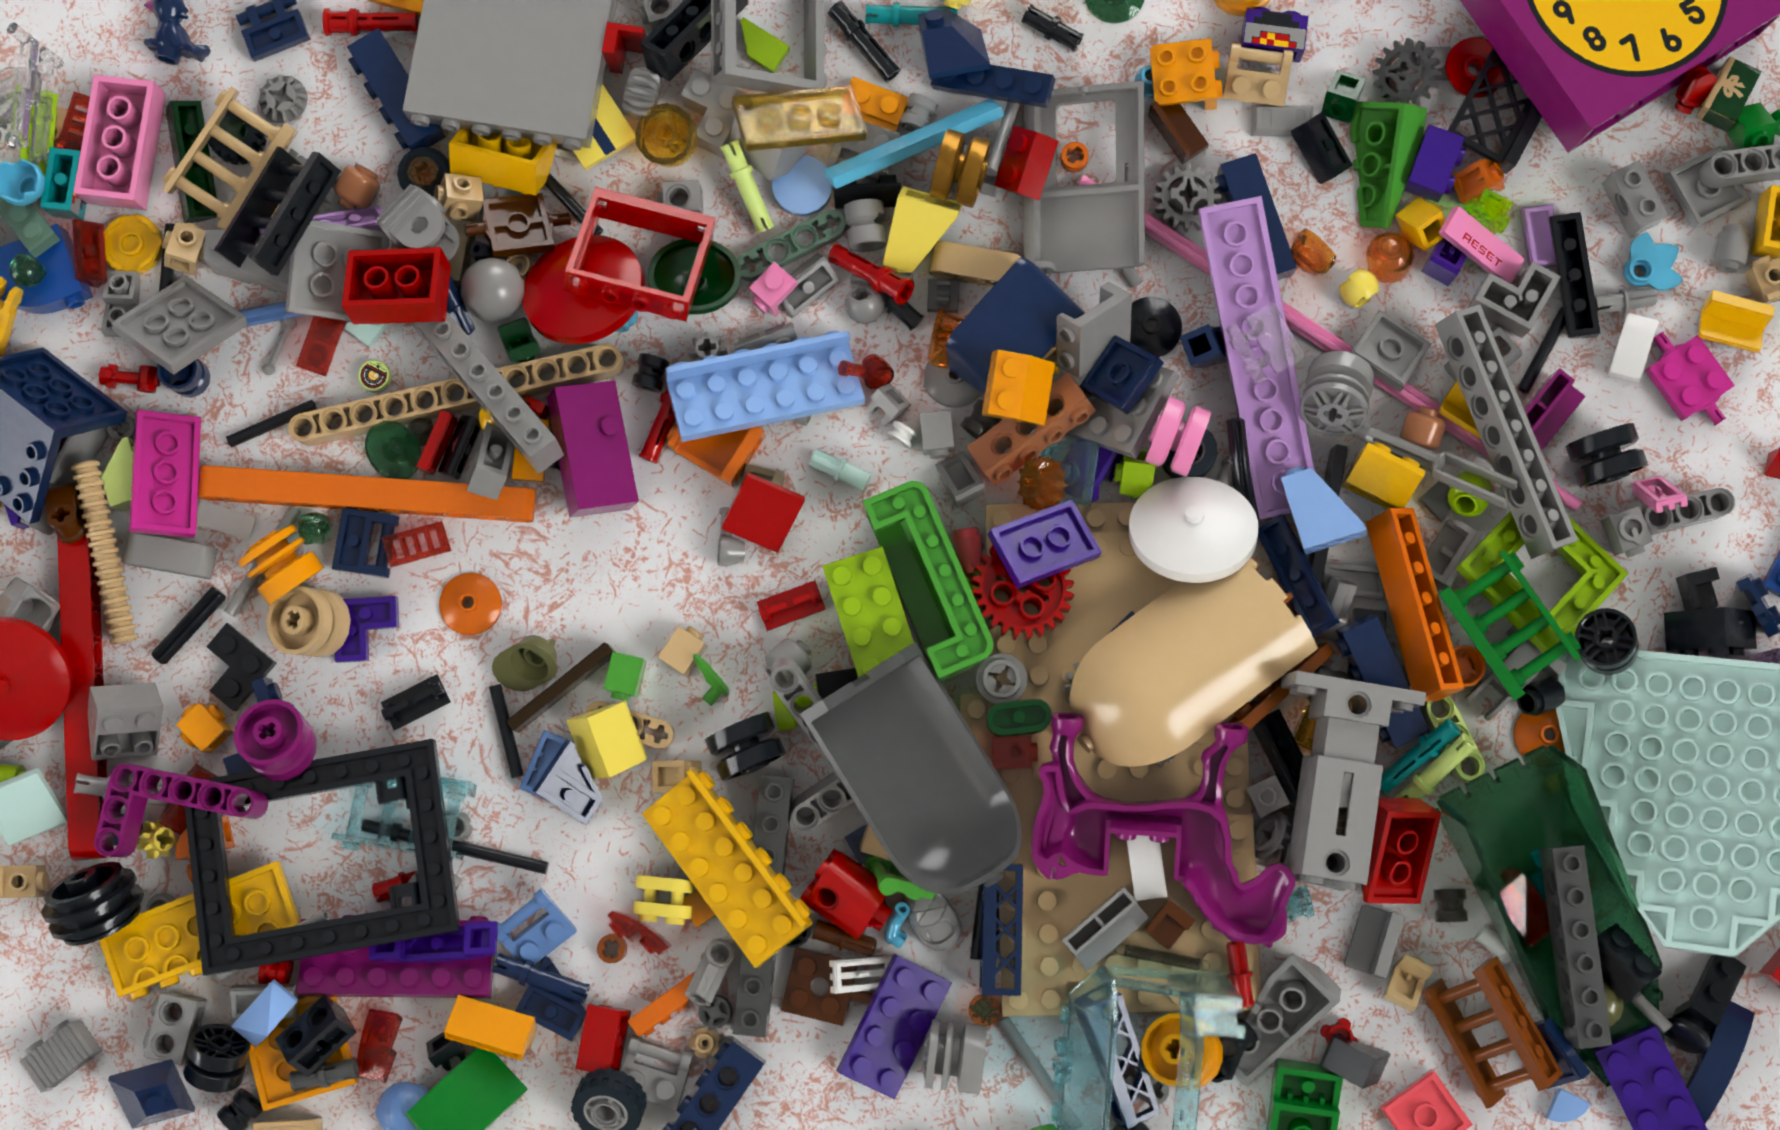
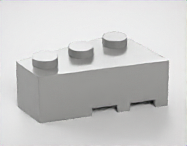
[203,230,291,294]

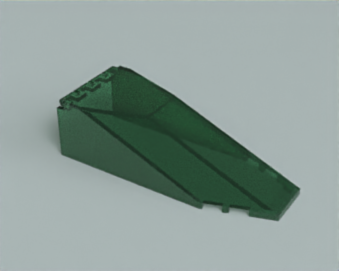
[1436,745,1664,1087]

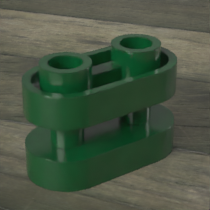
[986,699,1052,737]

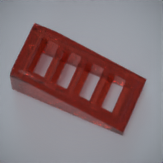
[57,91,90,151]
[381,521,451,569]

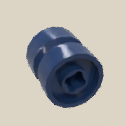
[157,359,210,398]

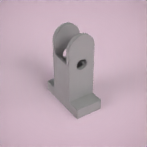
[1464,625,1568,721]

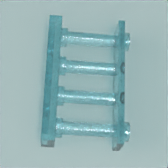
[331,777,477,863]

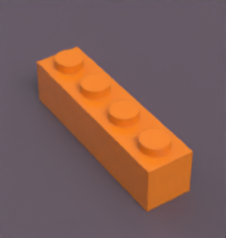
[628,972,695,1037]

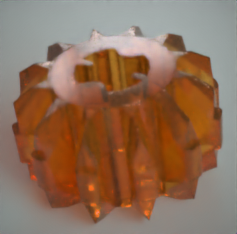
[1016,456,1068,510]

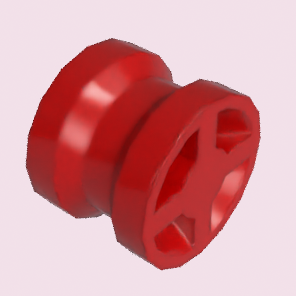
[258,961,294,984]

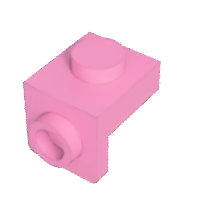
[749,261,798,317]

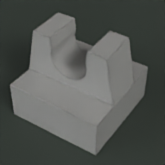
[867,383,911,426]

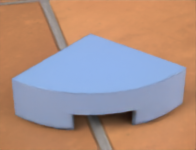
[1545,1088,1591,1122]

